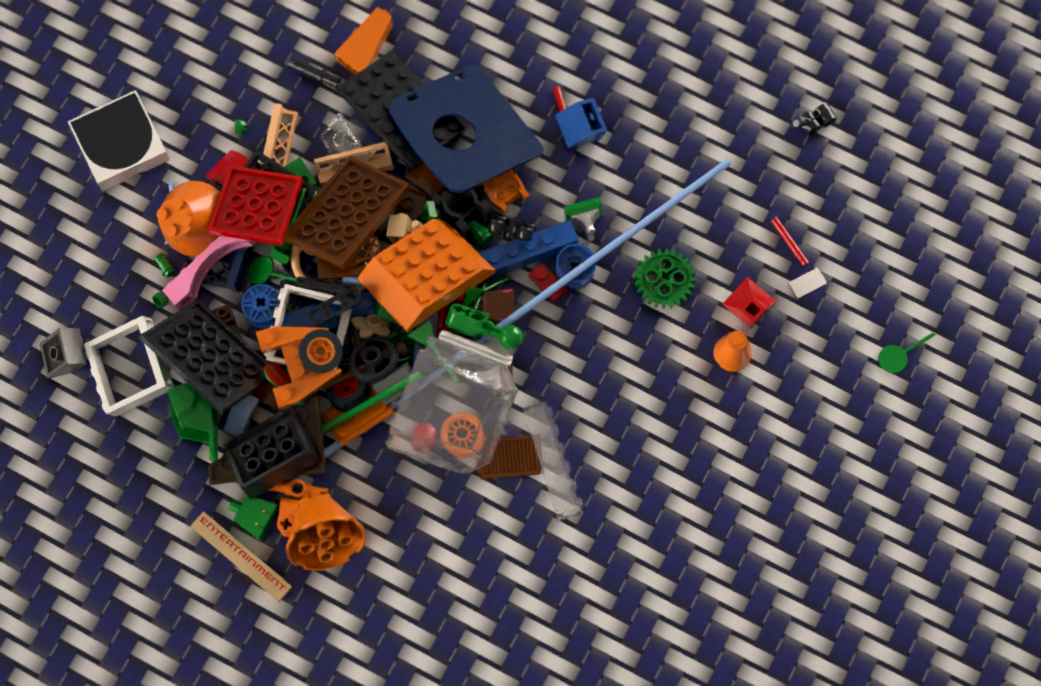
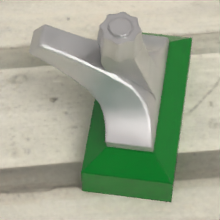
[563,197,603,241]
[269,246,291,279]

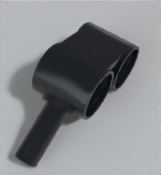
[793,103,837,135]

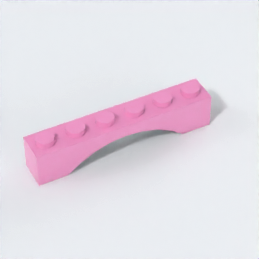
[162,236,256,309]

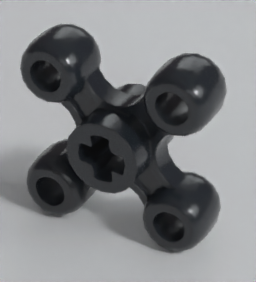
[488,214,537,241]

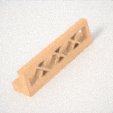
[263,103,298,167]
[314,142,394,188]

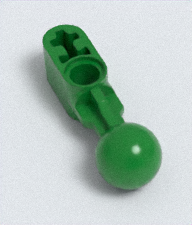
[445,304,523,350]

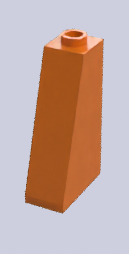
[335,7,393,75]

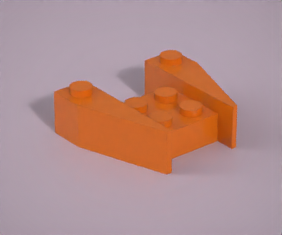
[256,326,342,410]

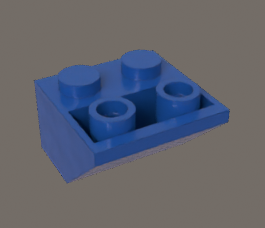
[555,98,607,149]

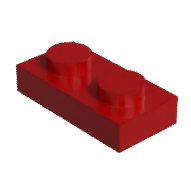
[528,263,568,303]

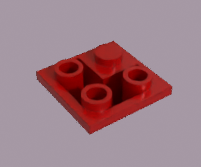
[722,277,776,329]

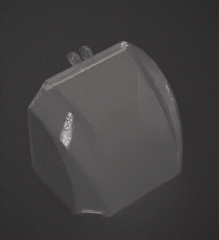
[387,336,518,475]

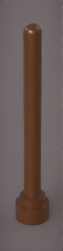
[322,340,409,390]

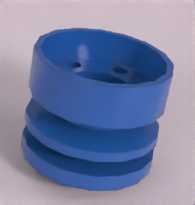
[555,243,596,290]
[241,284,281,331]

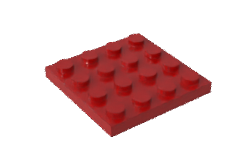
[207,165,303,246]

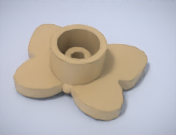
[351,314,390,339]

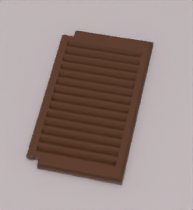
[474,434,543,480]

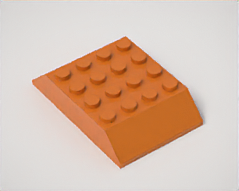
[357,219,496,332]

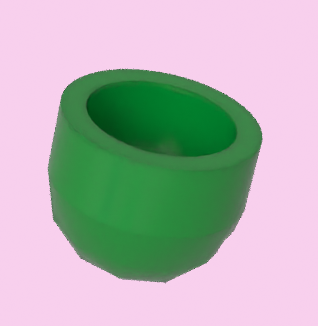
[235,119,248,134]
[152,292,169,308]

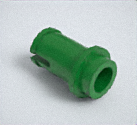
[154,253,176,278]

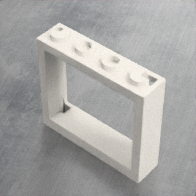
[264,284,354,371]
[84,315,174,416]

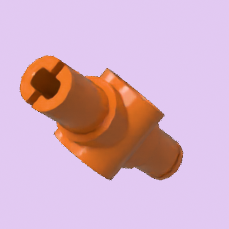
[268,479,329,500]

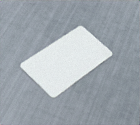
[789,268,827,298]

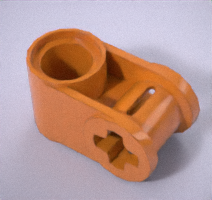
[277,497,300,537]

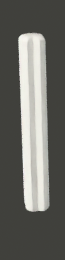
[439,330,513,366]

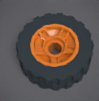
[299,329,343,373]

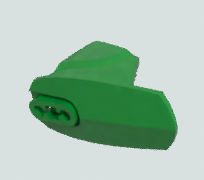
[167,383,218,462]

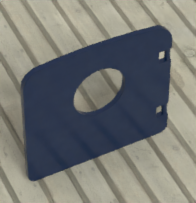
[389,64,544,193]

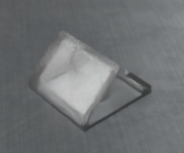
[319,113,362,163]

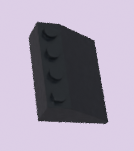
[223,406,320,499]

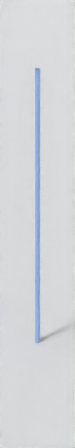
[291,159,731,480]

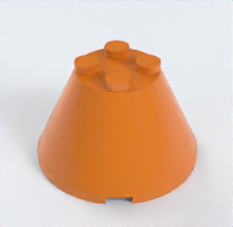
[157,181,220,257]
[286,493,366,571]

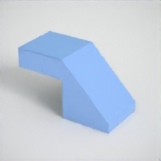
[224,395,259,437]

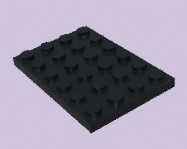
[336,50,465,170]
[140,299,270,414]

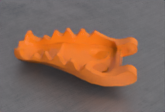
[483,170,530,214]

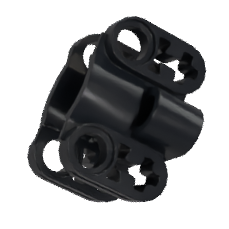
[429,189,494,242]

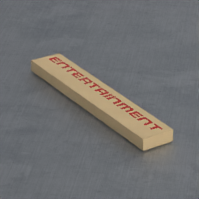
[190,511,292,602]

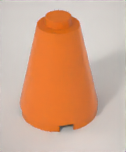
[713,331,752,372]

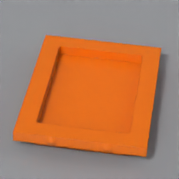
[321,382,394,447]

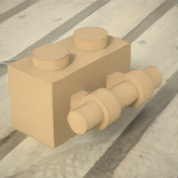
[386,213,423,244]

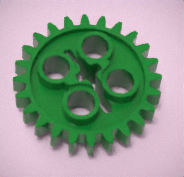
[634,248,696,309]

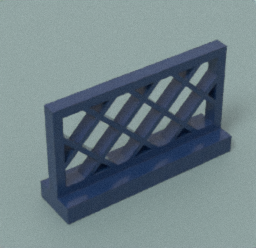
[202,244,255,293]

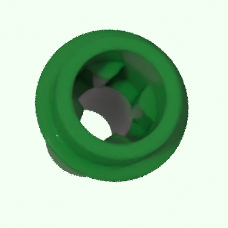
[468,220,494,247]

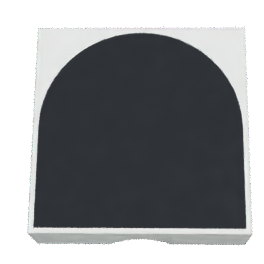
[68,90,170,192]

